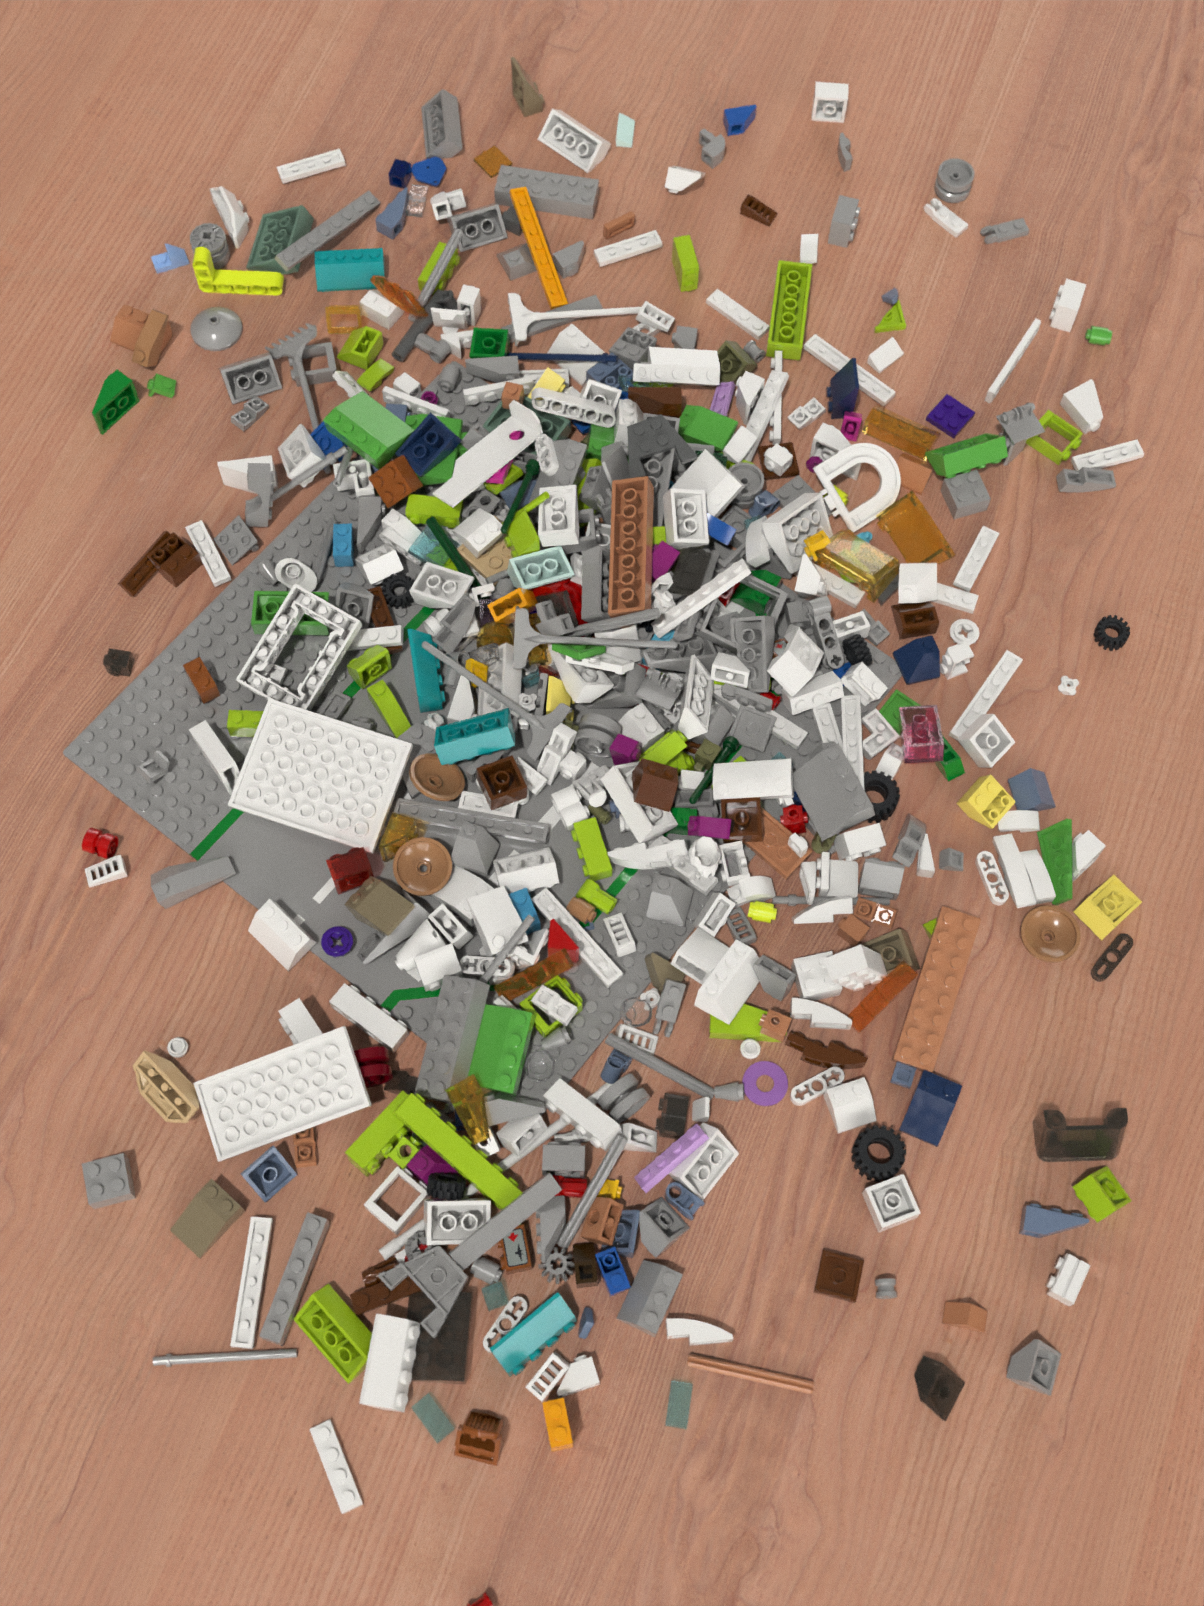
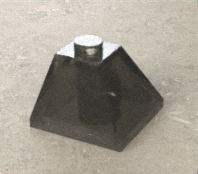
[914,1356,965,1422]

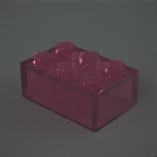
[898,705,944,763]

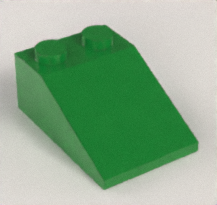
[92,369,140,435]

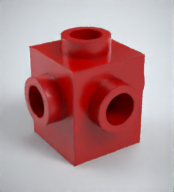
[780,805,809,834]

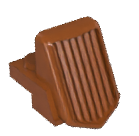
[454,1412,504,1466]

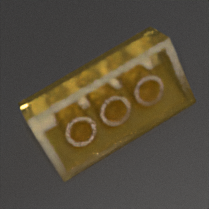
[862,405,941,461]

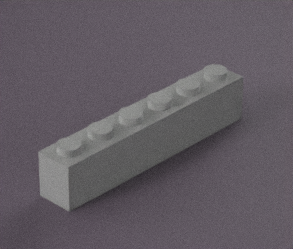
[259,1212,330,1346]

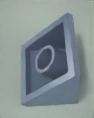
[1007,768,1056,811]
[241,1146,297,1203]
[601,1210,640,1258]

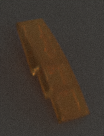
[370,275,429,317]
[493,948,575,1001]
[847,960,918,1033]

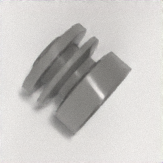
[190,223,230,270]

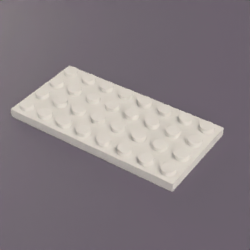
[194,1026,372,1162]

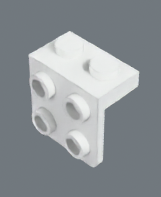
[816,852,858,898]

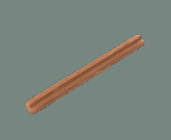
[687,1354,814,1394]

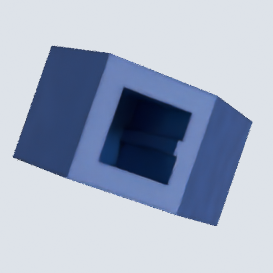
[723,104,756,136]
[595,1246,631,1297]

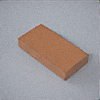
[603,211,635,240]

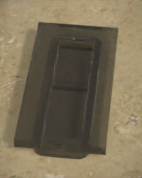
[668,547,712,596]

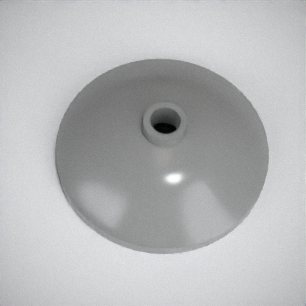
[190,307,243,351]

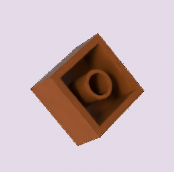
[368,455,423,508]

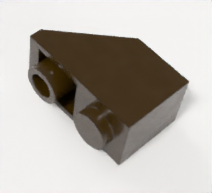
[573,1243,598,1288]

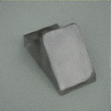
[384,1070,424,1099]

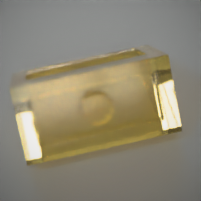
[325,305,363,334]

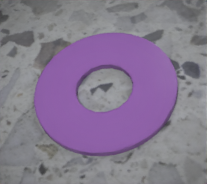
[742,1061,788,1106]

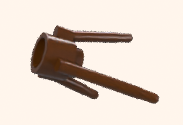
[362,1255,397,1288]

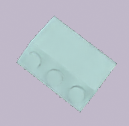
[507,545,575,590]

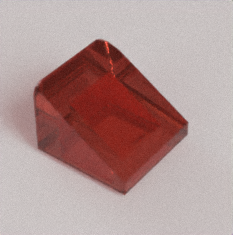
[539,665,560,681]

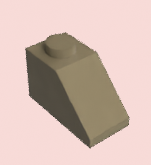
[644,952,685,993]

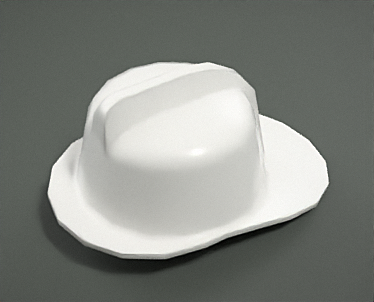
[275,558,317,592]

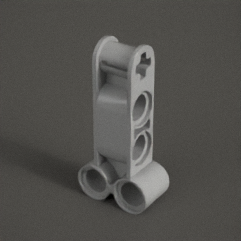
[802,595,844,669]

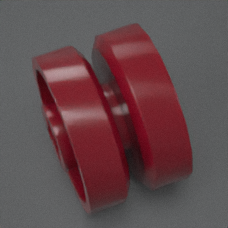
[354,1046,393,1088]

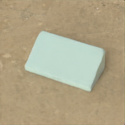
[616,113,635,148]

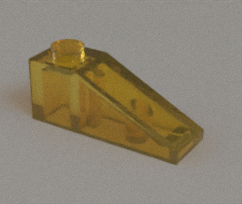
[445,1074,490,1145]

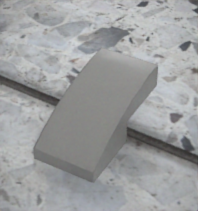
[860,609,890,645]

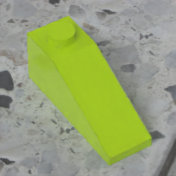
[366,679,411,738]

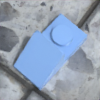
[151,243,189,274]

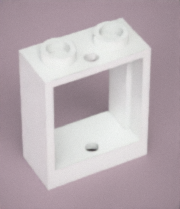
[364,1166,430,1235]

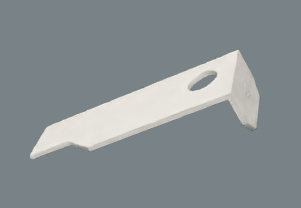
[433,400,543,508]

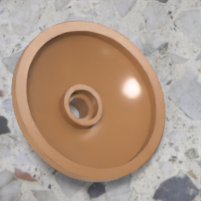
[409,753,465,801]
[393,837,452,896]
[1020,905,1081,963]

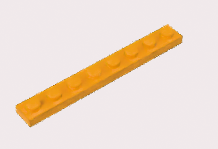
[509,186,568,310]

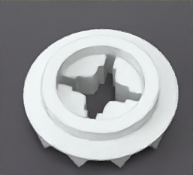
[950,619,979,646]

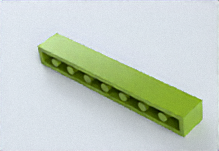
[393,1093,523,1225]

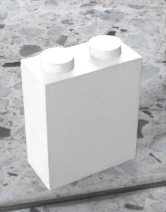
[671,928,729,985]

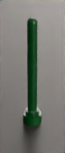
[500,459,540,534]
[689,736,740,804]

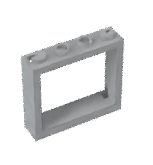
[695,564,788,654]

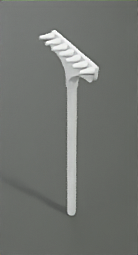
[508,293,656,346]

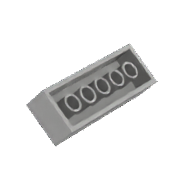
[494,165,599,219]
[414,975,490,1105]

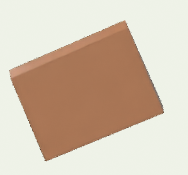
[897,453,934,495]

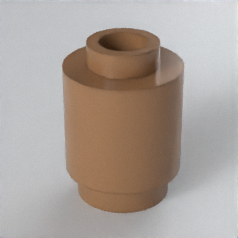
[566,897,597,924]

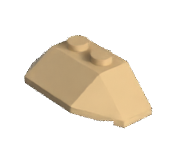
[133,1051,199,1123]

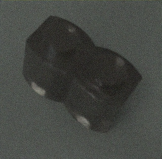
[655,1093,689,1139]

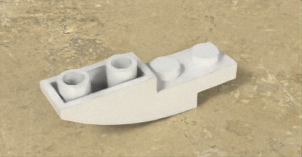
[608,839,689,869]

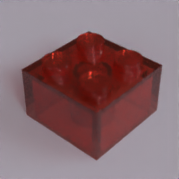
[326,847,374,895]

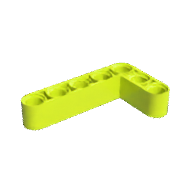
[193,247,284,296]

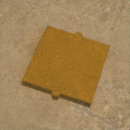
[474,145,513,178]

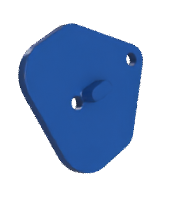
[411,157,446,186]

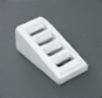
[636,301,675,332]
[916,834,935,878]
[85,855,128,888]
[799,861,816,905]
[603,912,636,957]
[615,1024,658,1056]
[526,1352,570,1401]

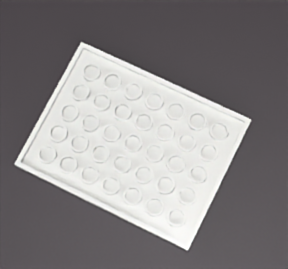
[228,698,413,854]

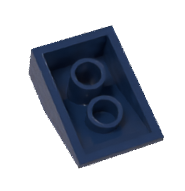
[826,358,859,419]
[395,412,462,477]
[899,1070,962,1147]

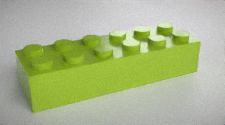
[766,260,812,360]

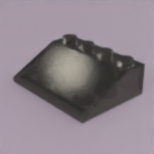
[407,1292,473,1385]

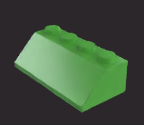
[925,433,1008,478]
[251,591,329,636]

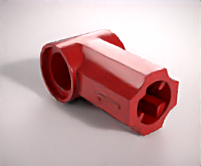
[552,1175,587,1198]

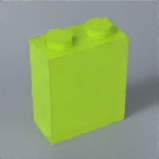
[672,235,699,292]

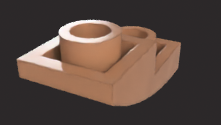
[853,897,899,929]
[293,1127,317,1168]

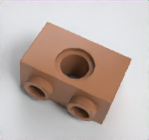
[580,1197,624,1246]

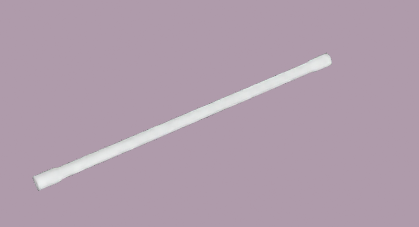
[379,1082,613,1261]

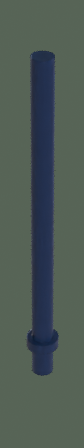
[508,352,618,364]

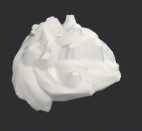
[688,836,721,878]

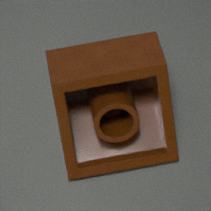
[632,758,678,812]

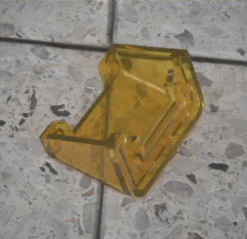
[876,490,956,565]
[815,529,900,602]

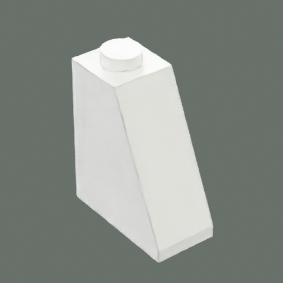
[1060,379,1103,434]

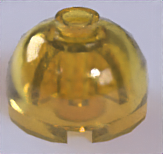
[476,621,514,653]

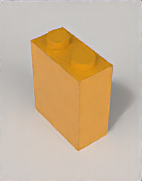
[487,588,538,625]
[542,1398,573,1452]

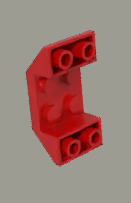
[529,578,590,637]

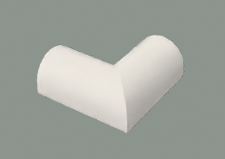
[862,708,900,760]
[572,765,610,807]

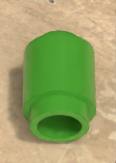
[1085,326,1112,345]

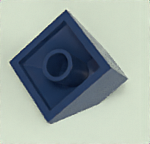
[892,636,940,685]

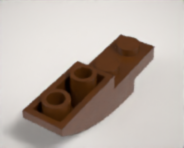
[785,1032,868,1069]

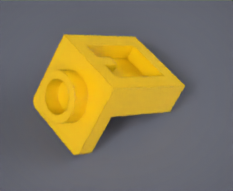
[803,530,831,561]
[465,658,488,688]
[597,1179,622,1201]

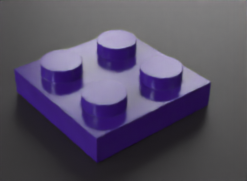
[926,394,975,439]

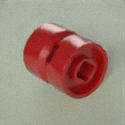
[82,827,119,859]

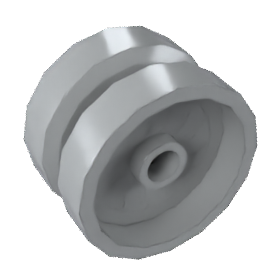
[934,158,975,203]
[728,462,764,509]
[574,713,621,757]
[597,1074,650,1124]

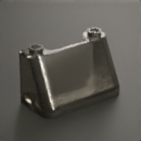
[1033,1108,1128,1162]

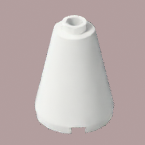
[394,919,448,971]

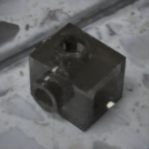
[103,648,135,677]

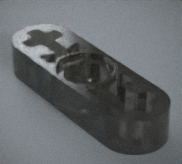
[1090,933,1134,982]

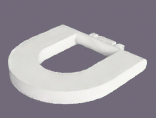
[813,443,901,533]

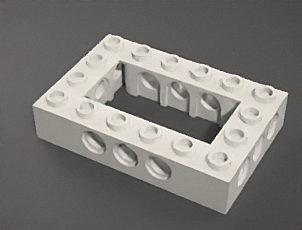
[236,584,363,711]

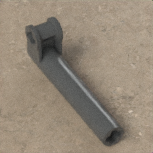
[392,290,458,362]

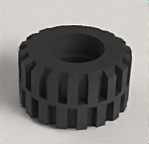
[864,770,900,823]
[851,1125,906,1182]

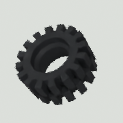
[382,573,414,609]
[1093,615,1130,651]
[842,634,872,666]
[426,1172,466,1200]

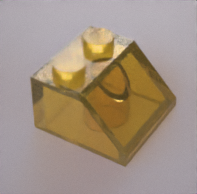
[379,812,419,862]

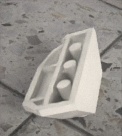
[210,186,250,249]

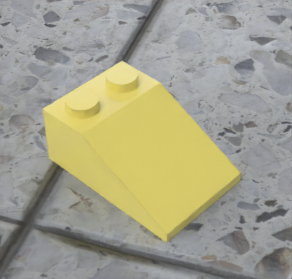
[1074,875,1142,940]

